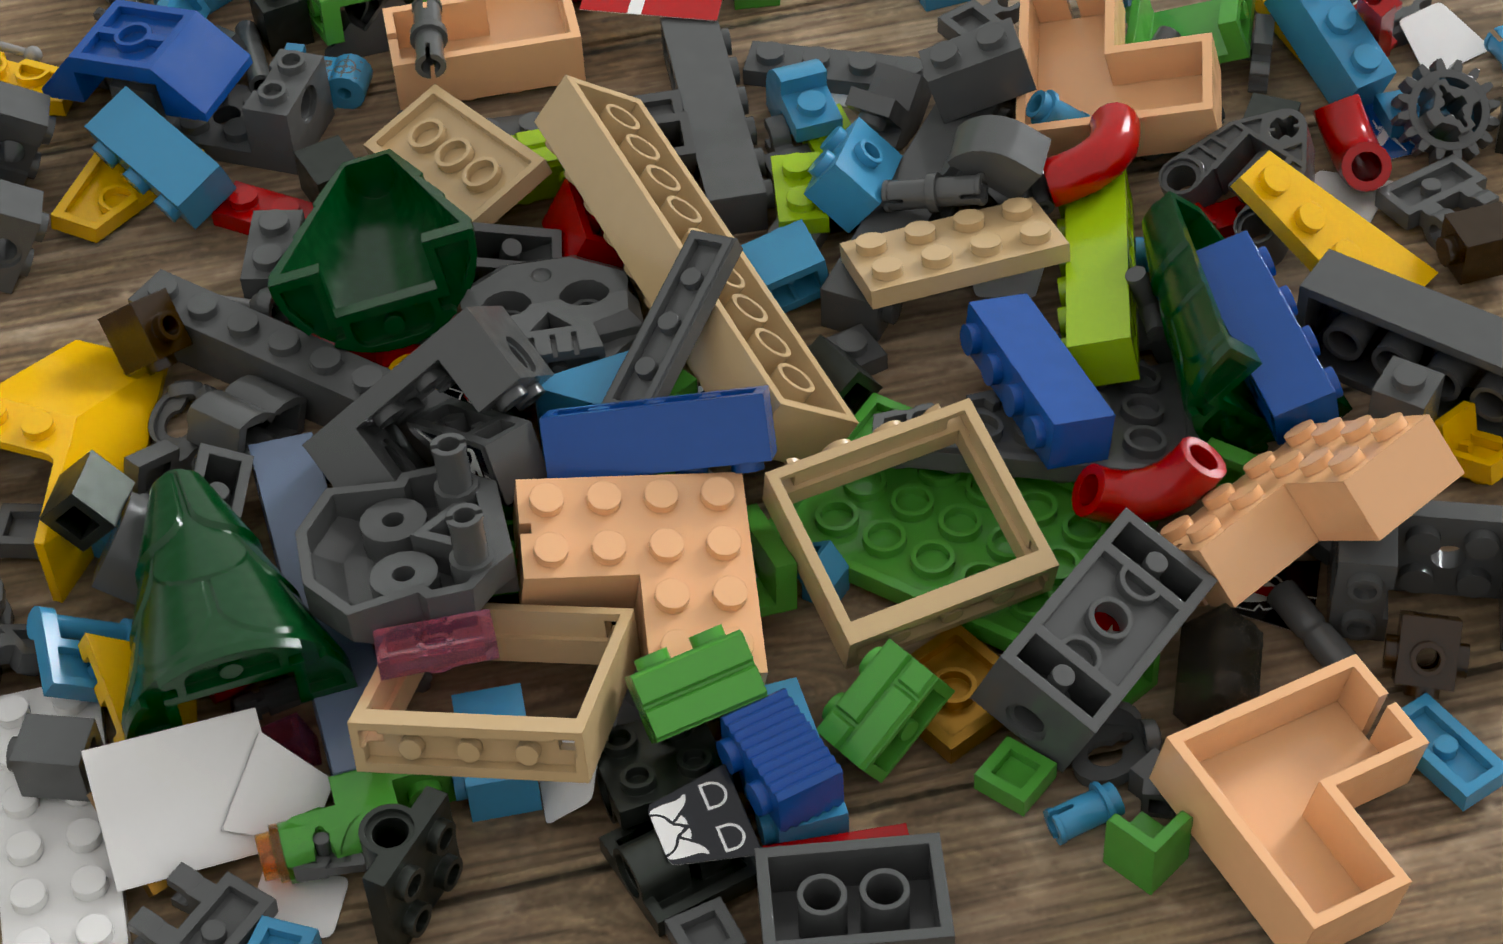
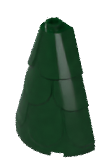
[268,149,477,353]
[1142,191,1353,454]
[121,469,358,740]

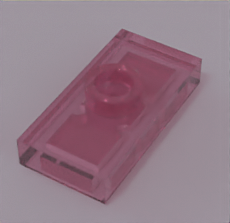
[373,609,499,681]

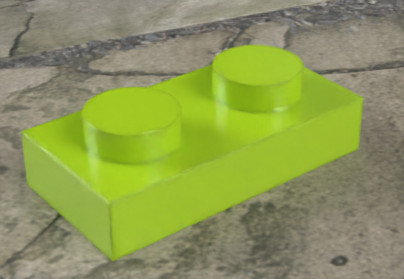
[771,151,830,234]

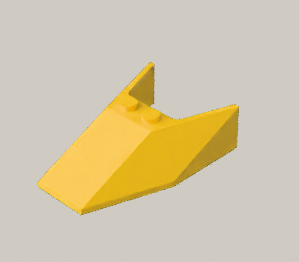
[0,340,168,603]

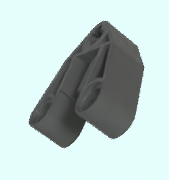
[1158,108,1315,266]

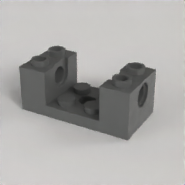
[109,49,335,175]
[0,81,56,294]
[302,306,554,487]
[1327,500,1503,651]
[970,507,1218,773]

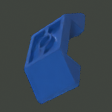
[42,0,253,122]

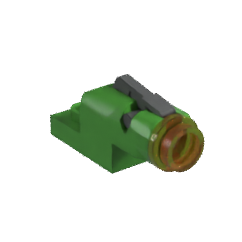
[254,770,456,884]

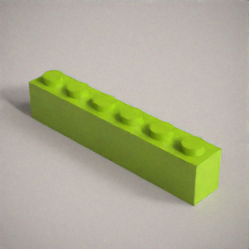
[1057,170,1140,387]

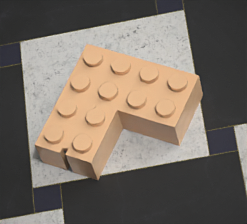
[382,0,586,110]
[1015,0,1222,157]
[1160,412,1465,608]
[512,472,768,685]
[1149,654,1430,944]

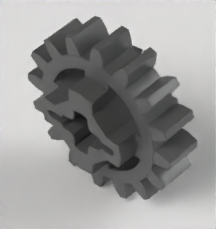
[1391,58,1500,165]

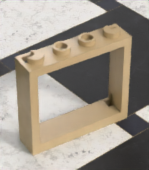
[762,398,1059,669]
[347,603,641,783]

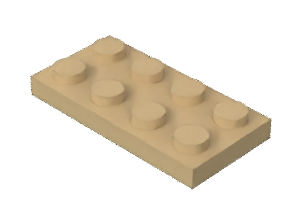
[363,84,552,224]
[839,197,1070,310]

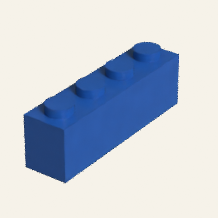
[1196,230,1343,446]
[960,293,1116,470]
[539,385,777,478]

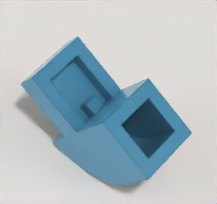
[766,59,843,143]

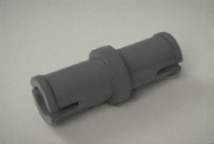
[410,0,448,79]
[881,172,988,213]

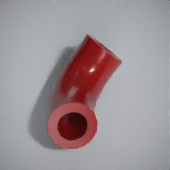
[1313,94,1392,193]
[1043,102,1141,208]
[1071,436,1227,524]

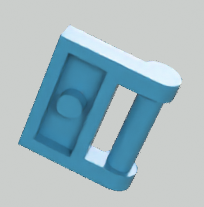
[26,606,133,703]

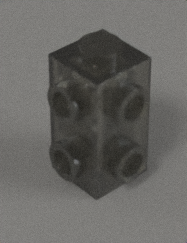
[1173,603,1264,727]

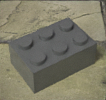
[754,832,955,944]

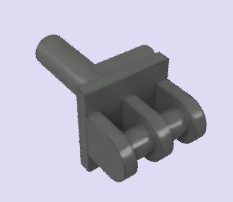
[1125,266,1173,364]

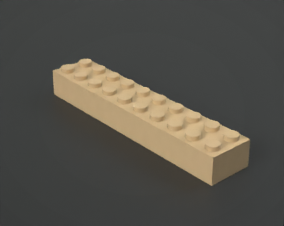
[534,75,859,464]

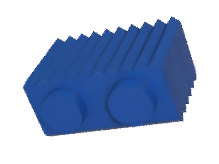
[716,688,844,832]

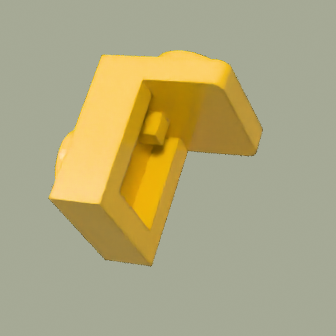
[1434,401,1503,486]

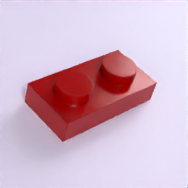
[211,181,313,235]

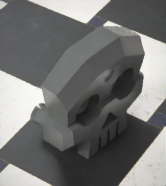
[455,255,644,420]
[295,432,520,645]

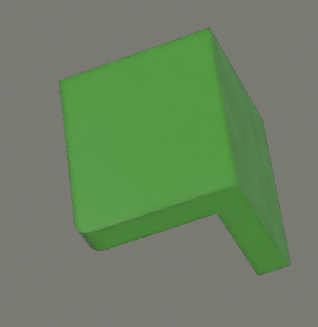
[1103,810,1193,895]

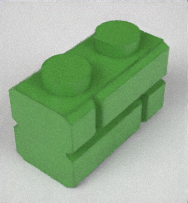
[624,624,768,744]
[817,638,955,783]

